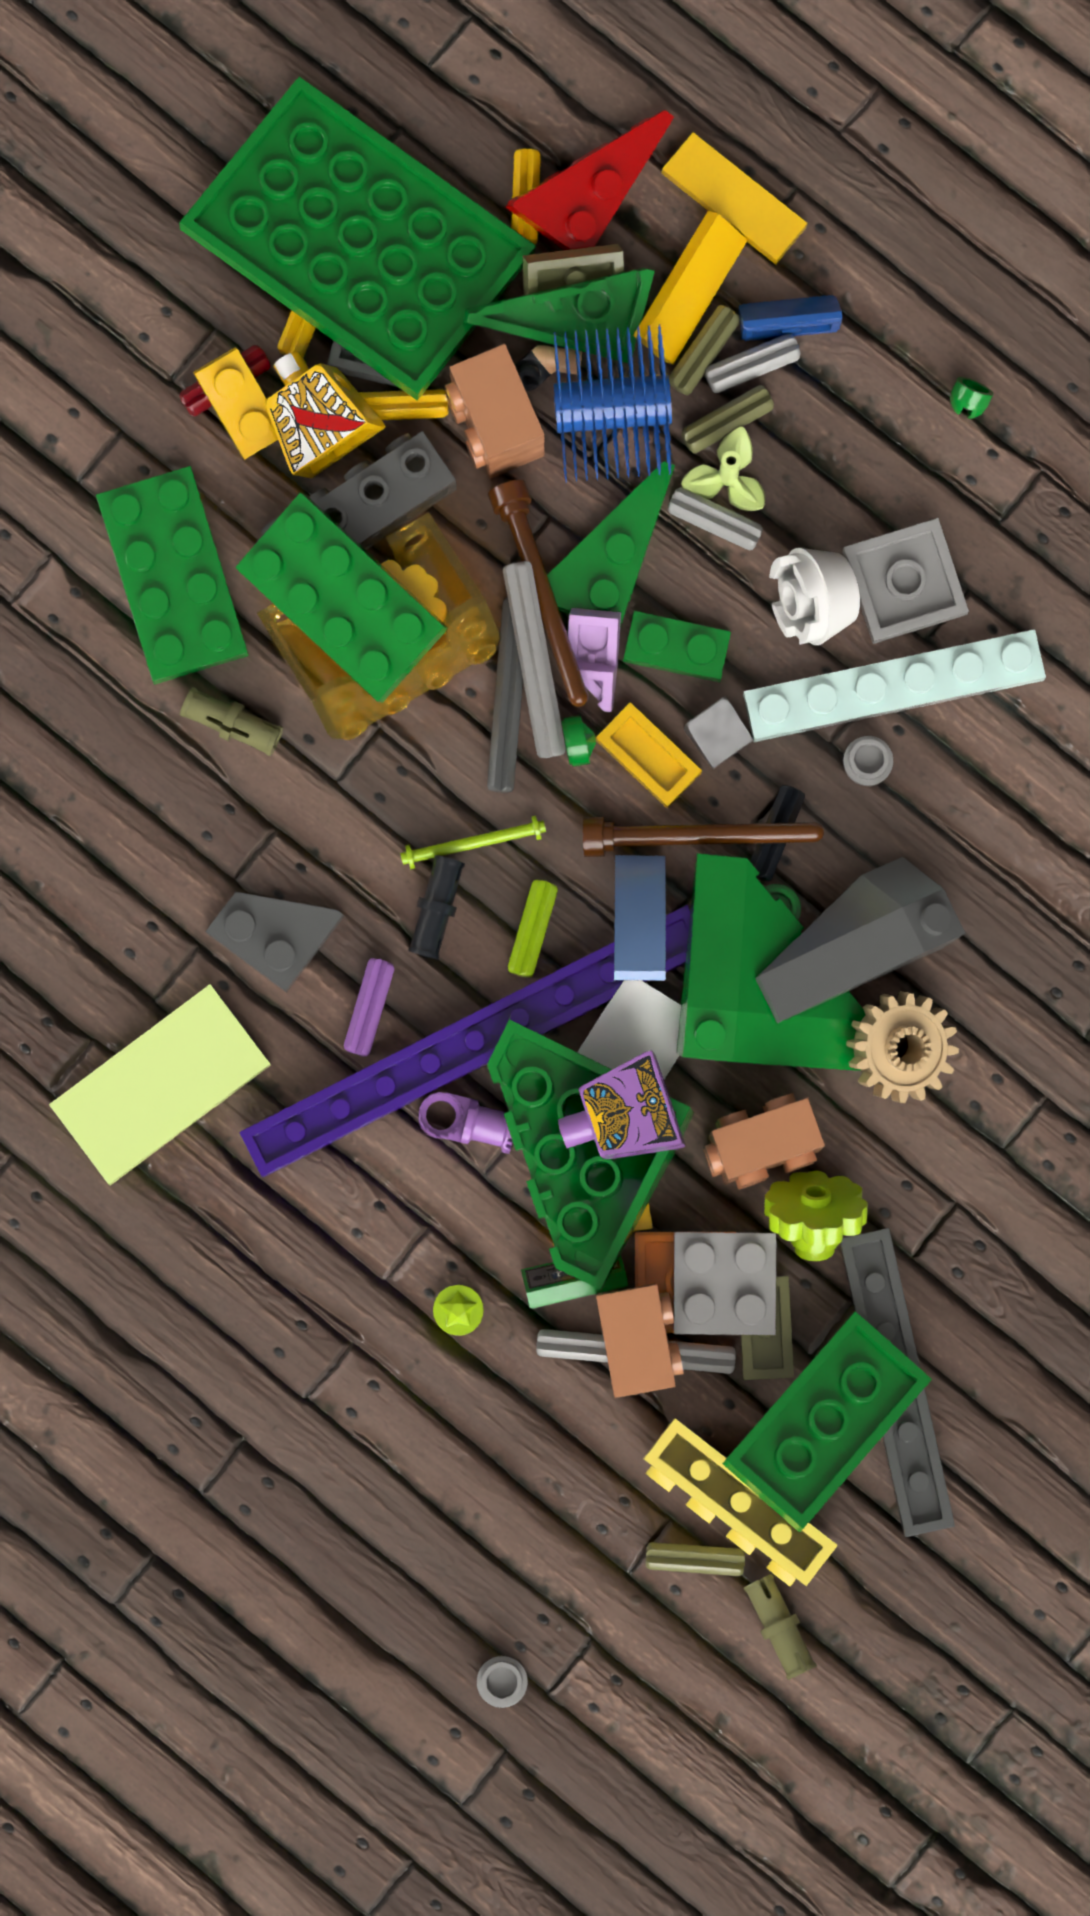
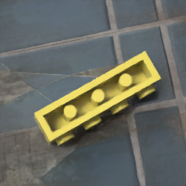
[643,1419,838,1586]

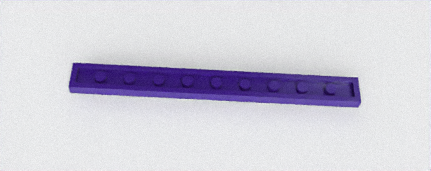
[239,905,691,1178]

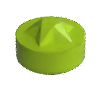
[433,1285,484,1336]

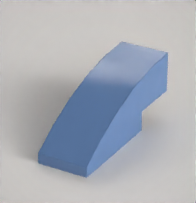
[614,855,666,980]

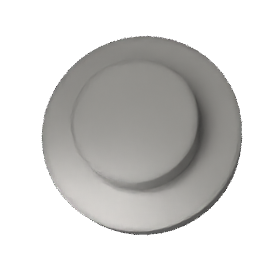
[843,736,893,786]
[477,1656,528,1708]

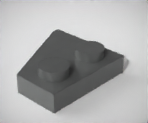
[205,892,344,993]

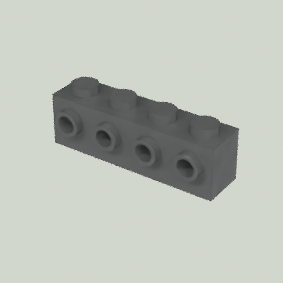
[257,431,457,550]

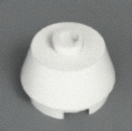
[769,548,860,645]

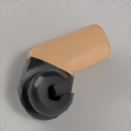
[515,345,582,391]

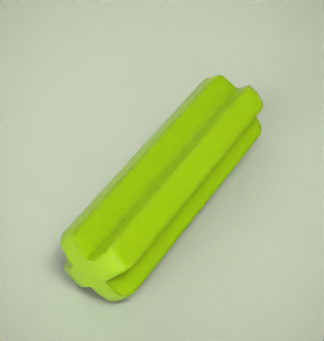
[508,880,558,978]

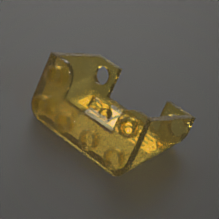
[257,512,500,740]

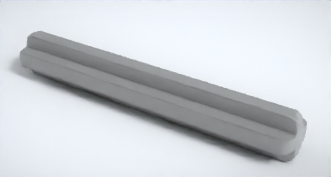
[503,561,566,758]
[536,1329,736,1374]

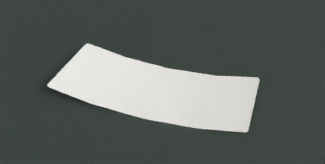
[578,980,681,1079]

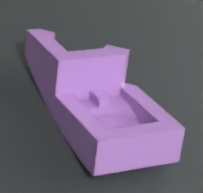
[568,608,621,712]

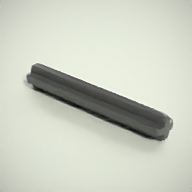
[487,597,523,793]

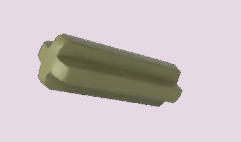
[669,305,740,395]
[681,385,774,453]
[645,1542,745,1576]

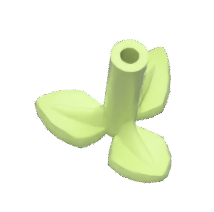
[681,426,765,511]

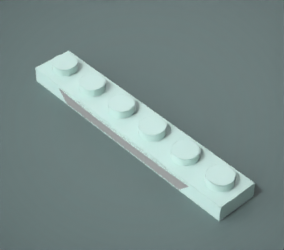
[743,629,1046,742]

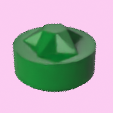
[561,715,596,767]

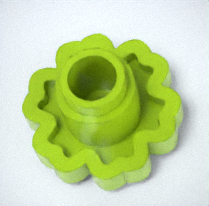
[764,1171,868,1261]

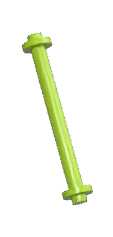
[400,815,546,870]

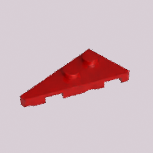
[505,110,674,250]

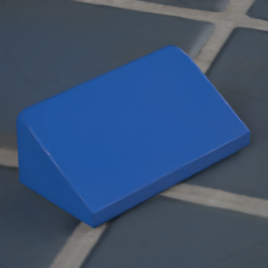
[738,295,842,341]

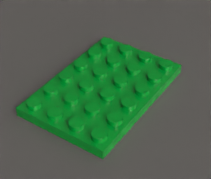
[180,77,536,401]

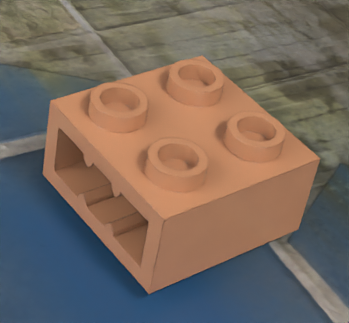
[703,1093,825,1190]

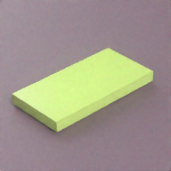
[49,984,271,1185]

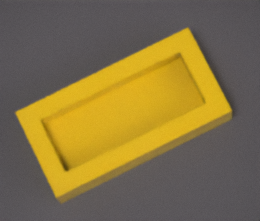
[596,702,702,808]

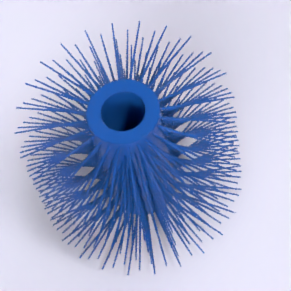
[553,324,672,483]

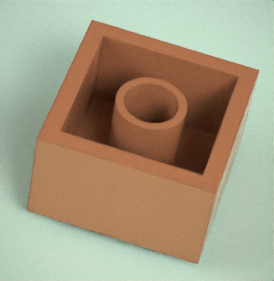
[445,344,544,479]
[596,1283,683,1398]

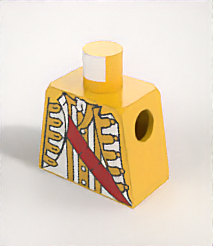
[266,351,386,479]

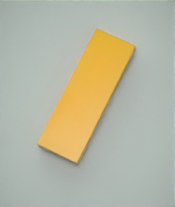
[662,132,808,265]
[633,211,748,364]

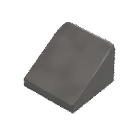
[684,696,753,769]

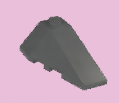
[755,857,966,1024]

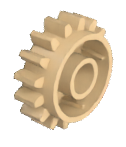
[846,991,959,1103]

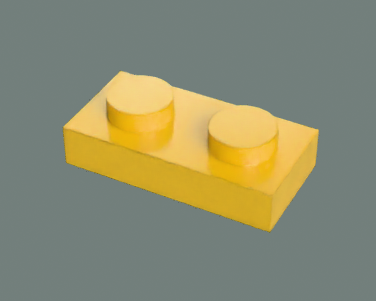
[193,347,278,460]

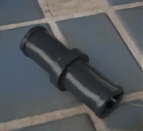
[408,855,465,960]

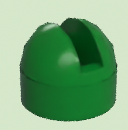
[950,377,994,419]

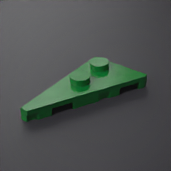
[463,268,655,363]
[547,461,675,629]

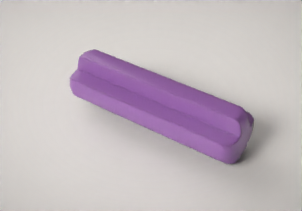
[344,958,394,1056]

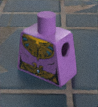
[557,1050,686,1160]

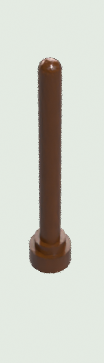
[488,480,588,707]
[583,817,824,857]

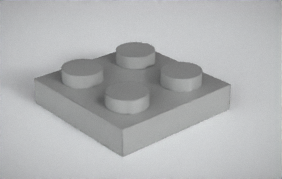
[843,518,969,644]
[674,1232,776,1335]

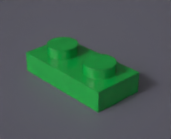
[623,611,731,683]

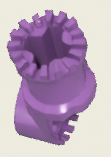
[418,1092,513,1154]

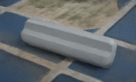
[705,334,801,393]
[668,488,763,550]

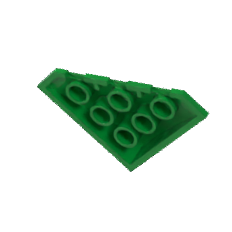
[676,853,866,1071]
[487,1019,695,1291]

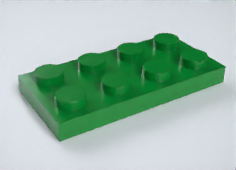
[96,466,249,685]
[235,492,449,703]
[722,1311,932,1532]

